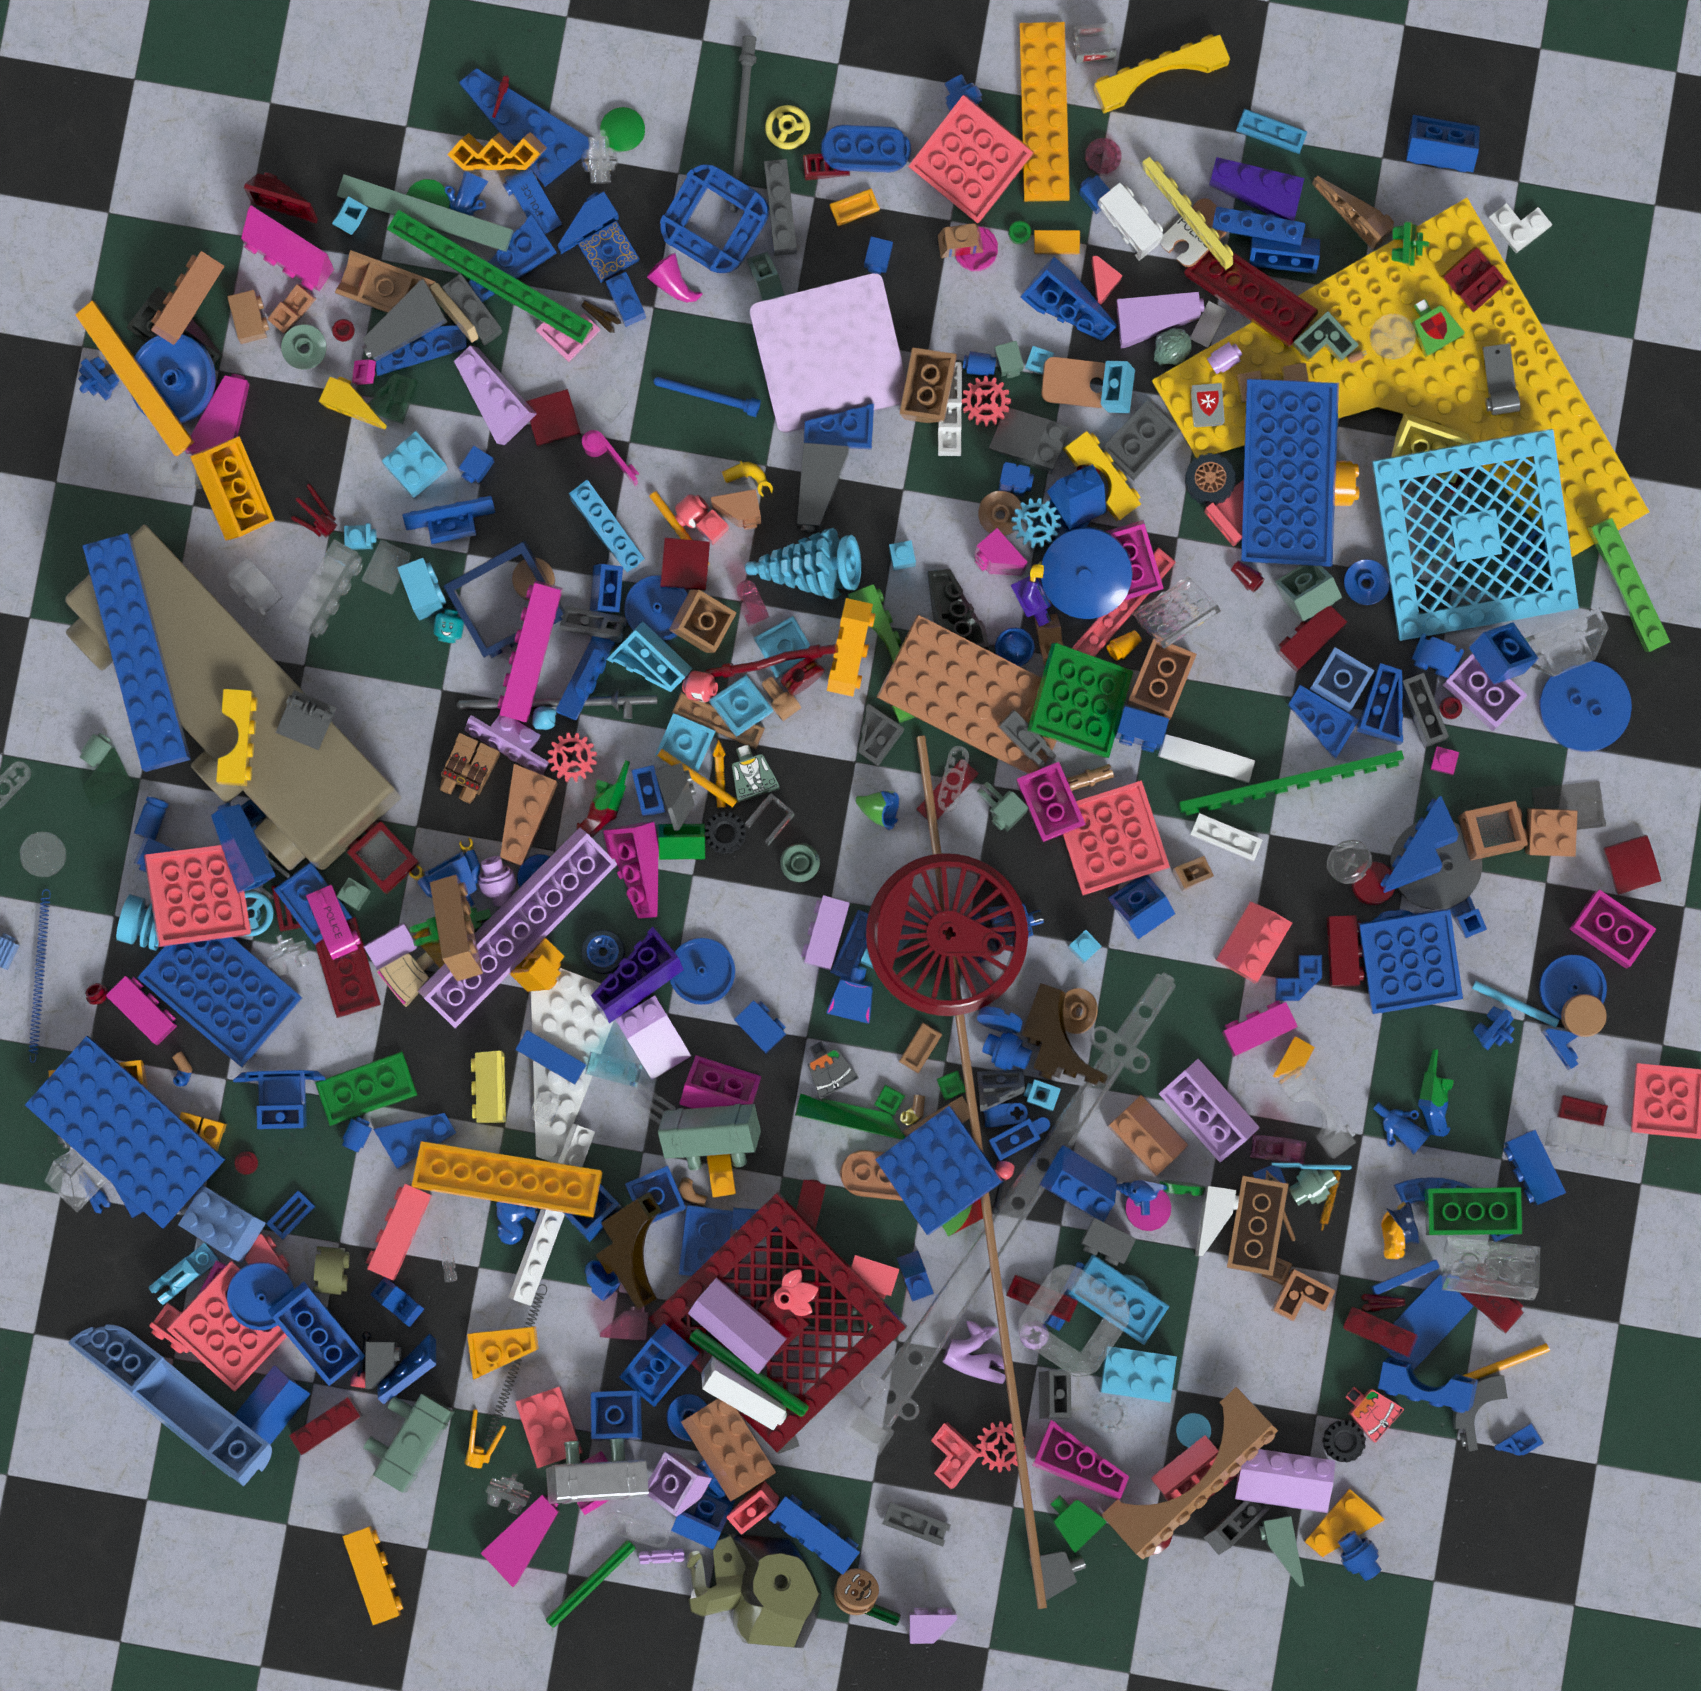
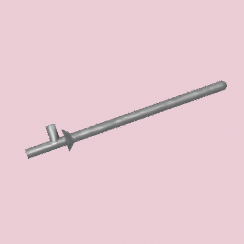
[457,690,658,719]

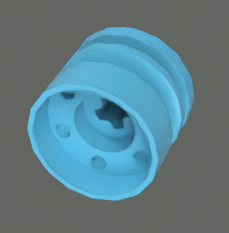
[116,894,158,951]

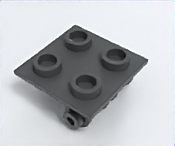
[275,690,337,750]

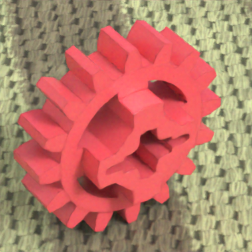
[962,376,1011,427]
[547,733,597,783]
[975,1421,1026,1472]

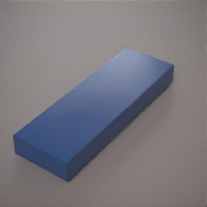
[830,910,868,977]
[515,1030,587,1085]
[1371,1259,1440,1295]

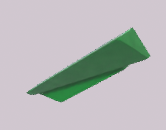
[795,1093,905,1140]

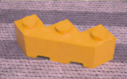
[447,132,547,170]
[827,598,876,697]

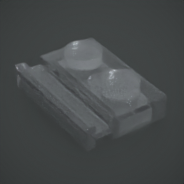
[362,540,412,595]

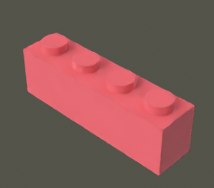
[366,1184,432,1280]

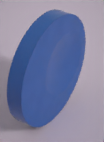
[625,575,688,641]
[670,938,735,1005]
[1539,955,1607,1020]
[227,1262,294,1330]

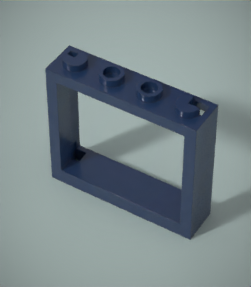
[444,540,565,659]

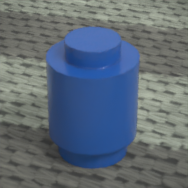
[963,351,996,377]
[342,1117,372,1153]

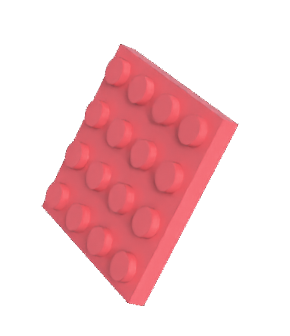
[908,95,1034,223]
[1062,780,1170,896]
[144,845,251,947]
[166,1260,287,1392]

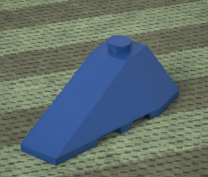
[1020,257,1117,341]

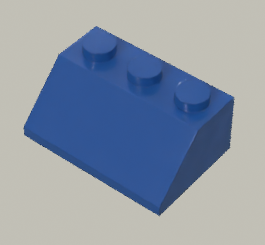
[1406,115,1480,172]
[1503,1130,1566,1206]
[1039,1145,1117,1222]

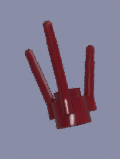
[291,484,338,538]

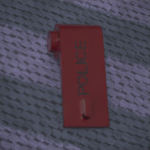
[1453,1266,1524,1334]

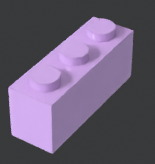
[801,895,850,971]

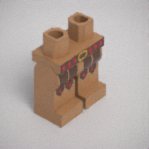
[439,733,500,804]

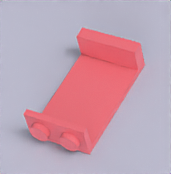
[1204,480,1244,547]

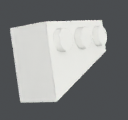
[1098,183,1164,261]

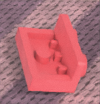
[149,1303,190,1354]

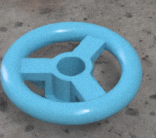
[244,891,273,936]

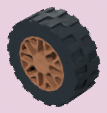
[1185,453,1236,506]

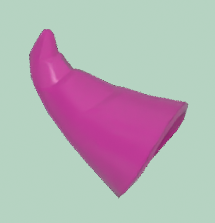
[647,253,703,303]

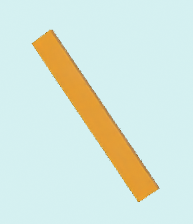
[75,301,195,456]

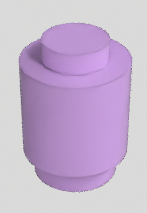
[1207,342,1242,374]

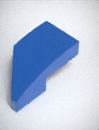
[1494,1423,1544,1456]

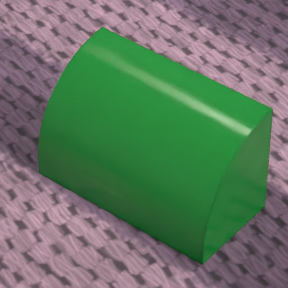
[658,823,705,860]

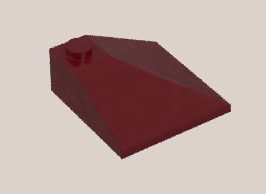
[244,172,318,224]

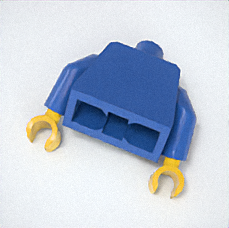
[409,838,480,907]

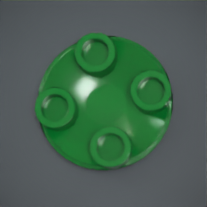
[600,107,645,152]

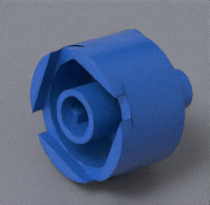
[1412,633,1465,679]

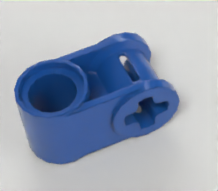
[984,1103,1028,1128]

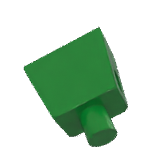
[1050,1495,1107,1553]

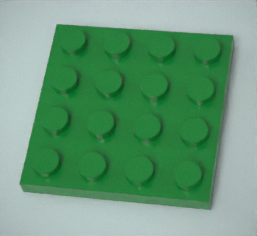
[1027,643,1133,758]

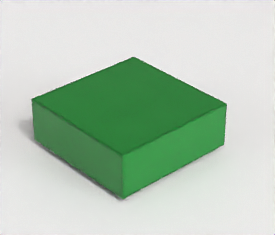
[936,1070,966,1100]
[874,1085,905,1116]

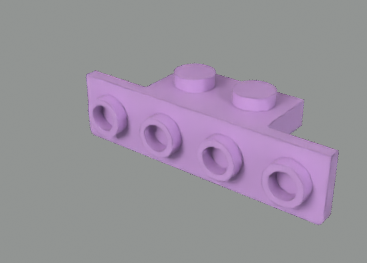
[464,714,549,775]

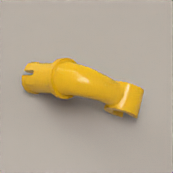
[721,461,773,497]

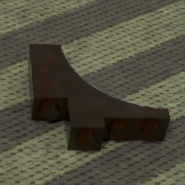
[1022,983,1108,1086]
[596,1192,662,1310]

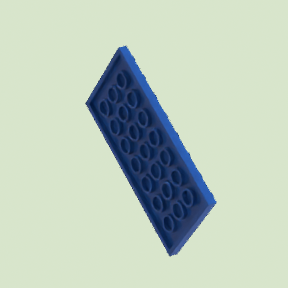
[1241,379,1339,567]
[25,1036,226,1228]

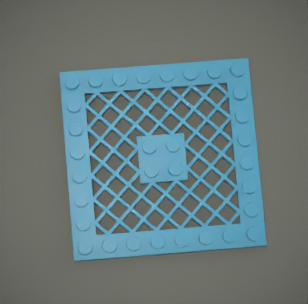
[1372,428,1579,641]

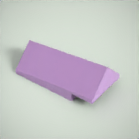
[688,1278,787,1374]

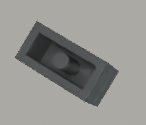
[1039,1370,1072,1419]

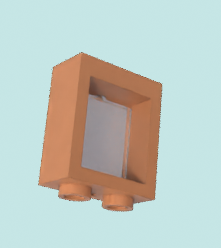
[1458,801,1528,861]

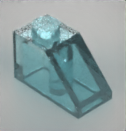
[585,1052,642,1087]

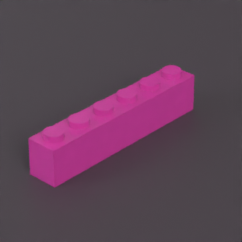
[497,580,563,722]

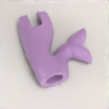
[942,1321,1005,1384]

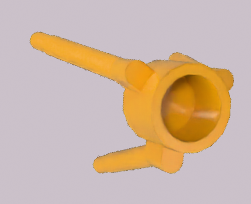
[464,1409,506,1468]

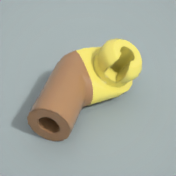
[900,1095,925,1125]

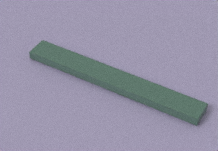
[337,175,514,252]

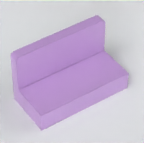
[364,922,417,970]

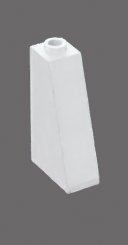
[701,1356,787,1430]

